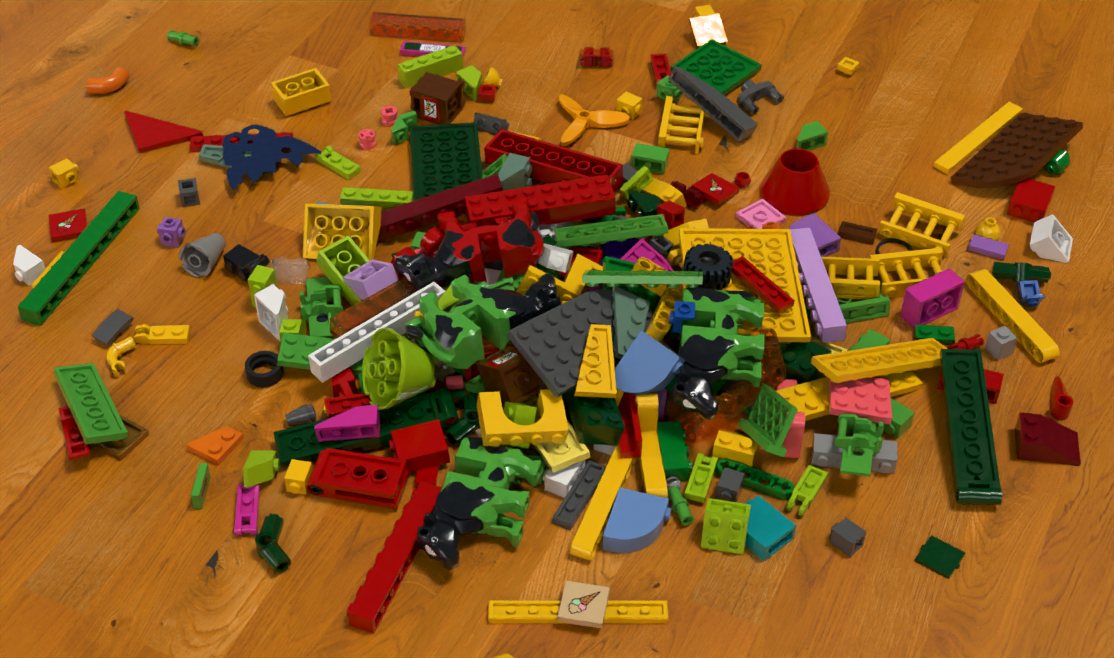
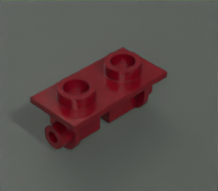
[671,181,706,209]

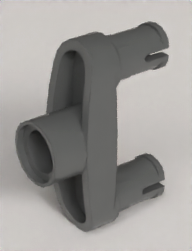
[736,80,784,115]

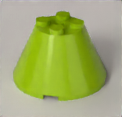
[362,328,436,410]

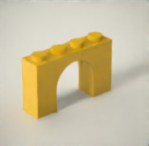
[476,389,569,447]

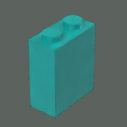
[745,495,796,562]

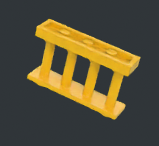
[658,96,708,154]
[879,192,965,258]
[869,248,943,298]
[821,257,880,300]

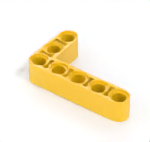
[631,257,687,342]
[635,393,668,498]

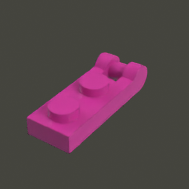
[235,484,260,536]

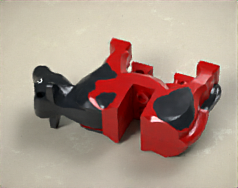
[395,197,544,291]

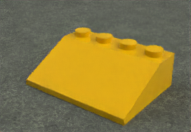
[303,204,381,260]

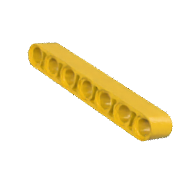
[966,269,1060,363]
[570,444,637,561]

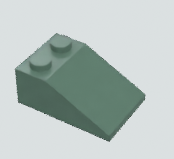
[498,153,532,191]

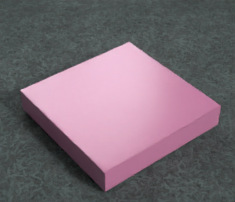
[736,199,786,229]

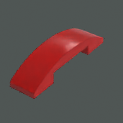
[58,406,91,461]

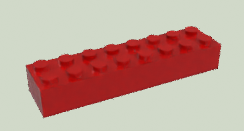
[484,129,623,192]
[465,174,616,227]

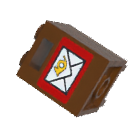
[409,72,466,125]
[476,345,545,404]

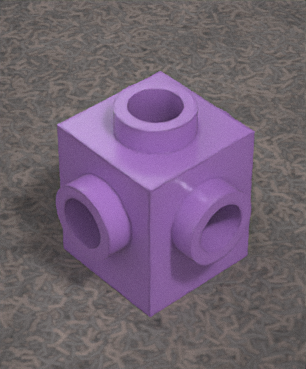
[157,217,185,247]

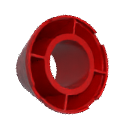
[760,148,830,216]

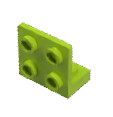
[701,498,751,554]

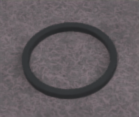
[876,239,913,254]

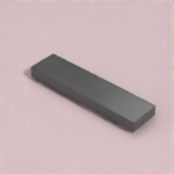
[552,460,606,530]

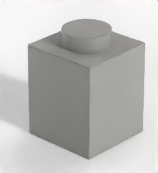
[985,326,1017,360]

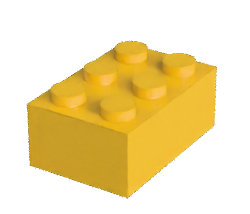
[271,68,332,116]

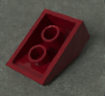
[1015,412,1081,466]

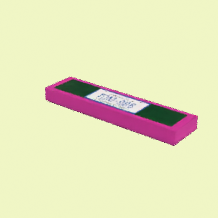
[400,41,465,57]

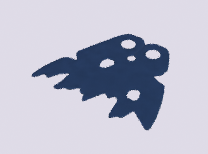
[223,124,321,190]

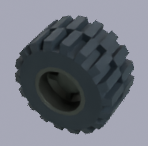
[683,244,733,290]

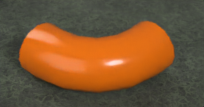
[86,67,130,94]

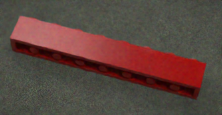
[346,481,442,634]

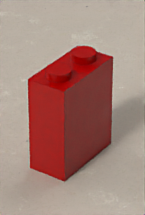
[1007,178,1056,222]
[389,419,450,473]

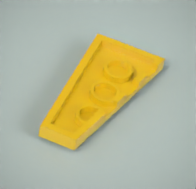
[574,324,617,398]

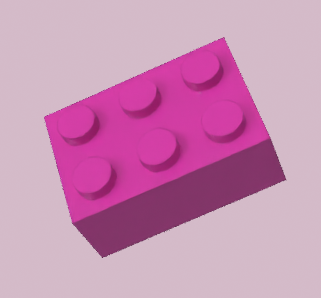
[900,268,965,328]

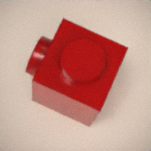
[656,200,685,229]

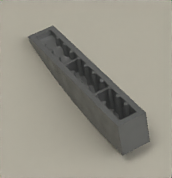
[668,66,758,143]

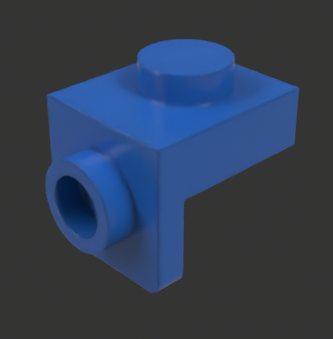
[1017,280,1045,307]
[669,301,695,332]

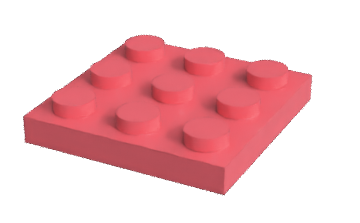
[828,377,892,425]

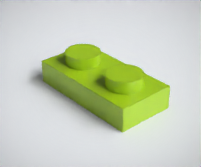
[620,166,653,201]

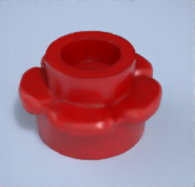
[734,172,751,188]

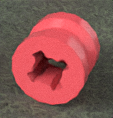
[381,106,398,126]
[358,129,376,150]

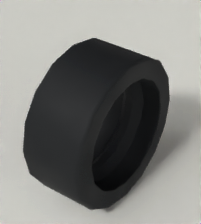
[245,351,284,388]

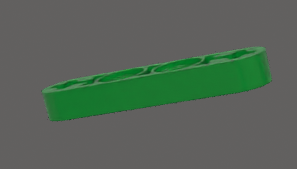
[716,458,794,500]

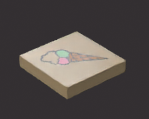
[558,580,610,628]

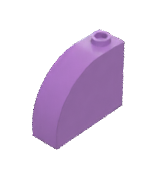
[788,213,841,257]

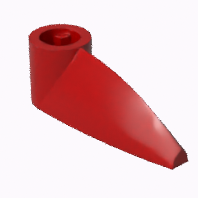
[1050,376,1074,420]

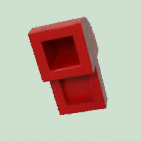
[331,367,357,397]

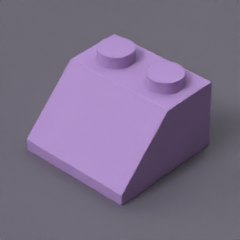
[343,259,400,302]

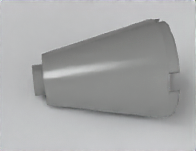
[179,233,226,277]

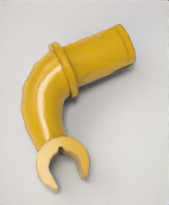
[106,336,136,378]

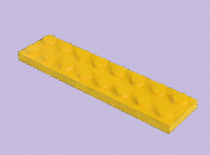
[811,338,948,383]
[772,370,923,421]

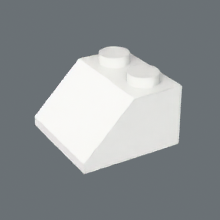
[1030,214,1073,263]
[254,284,288,342]

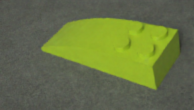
[316,235,401,320]

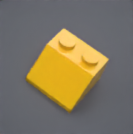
[712,429,760,467]

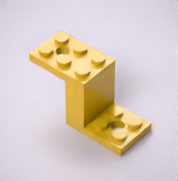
[516,254,603,304]

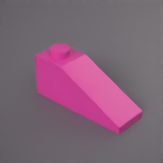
[314,405,380,442]

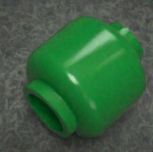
[1044,149,1070,175]

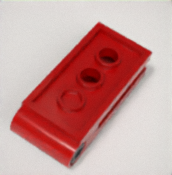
[306,448,410,509]

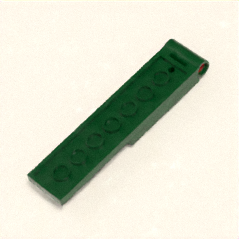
[940,349,1002,505]
[273,387,460,468]

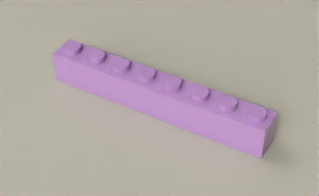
[790,228,847,343]

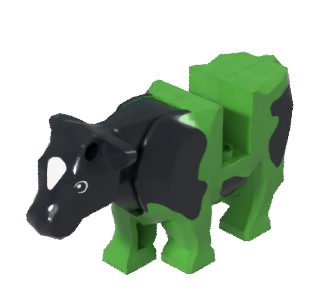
[405,274,561,369]
[671,287,764,420]
[416,437,547,570]

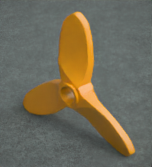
[559,94,630,146]

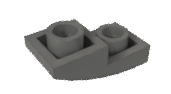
[92,309,134,347]

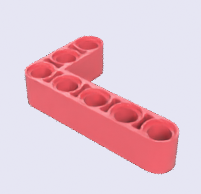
[775,379,805,458]

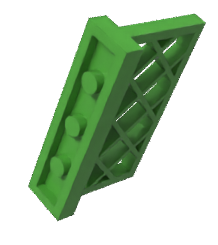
[837,292,890,323]
[738,384,798,457]

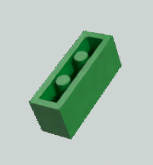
[657,421,692,482]

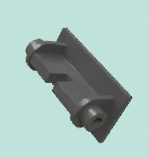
[474,112,509,134]

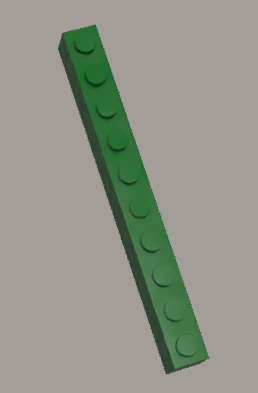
[18,191,140,326]

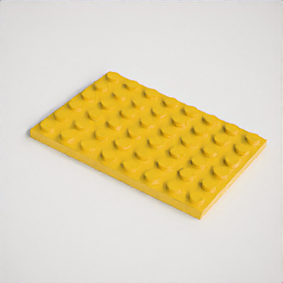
[679,228,811,342]

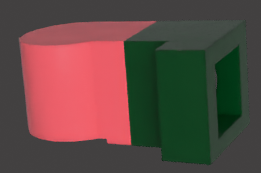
[446,375,465,410]

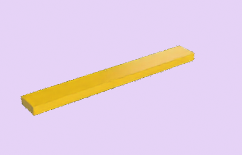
[933,102,1023,174]
[488,600,668,624]

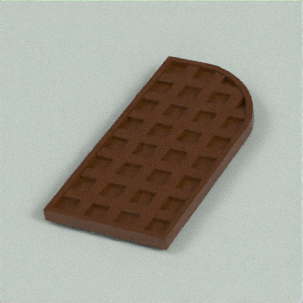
[951,113,1083,188]

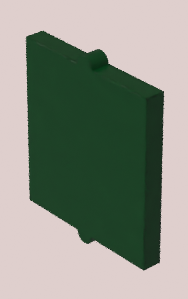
[915,535,965,579]

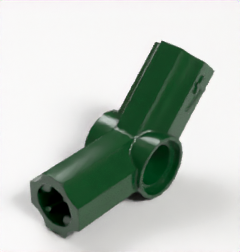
[992,262,1051,283]
[445,392,480,446]
[255,514,291,574]

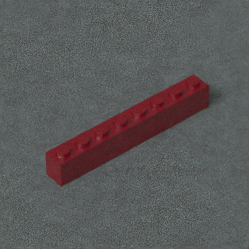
[377,173,504,242]

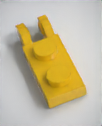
[133,324,190,345]

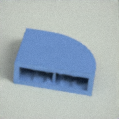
[615,331,685,395]
[602,488,672,553]

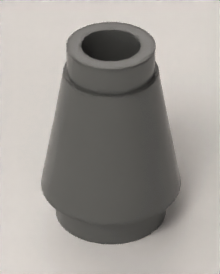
[285,403,317,426]

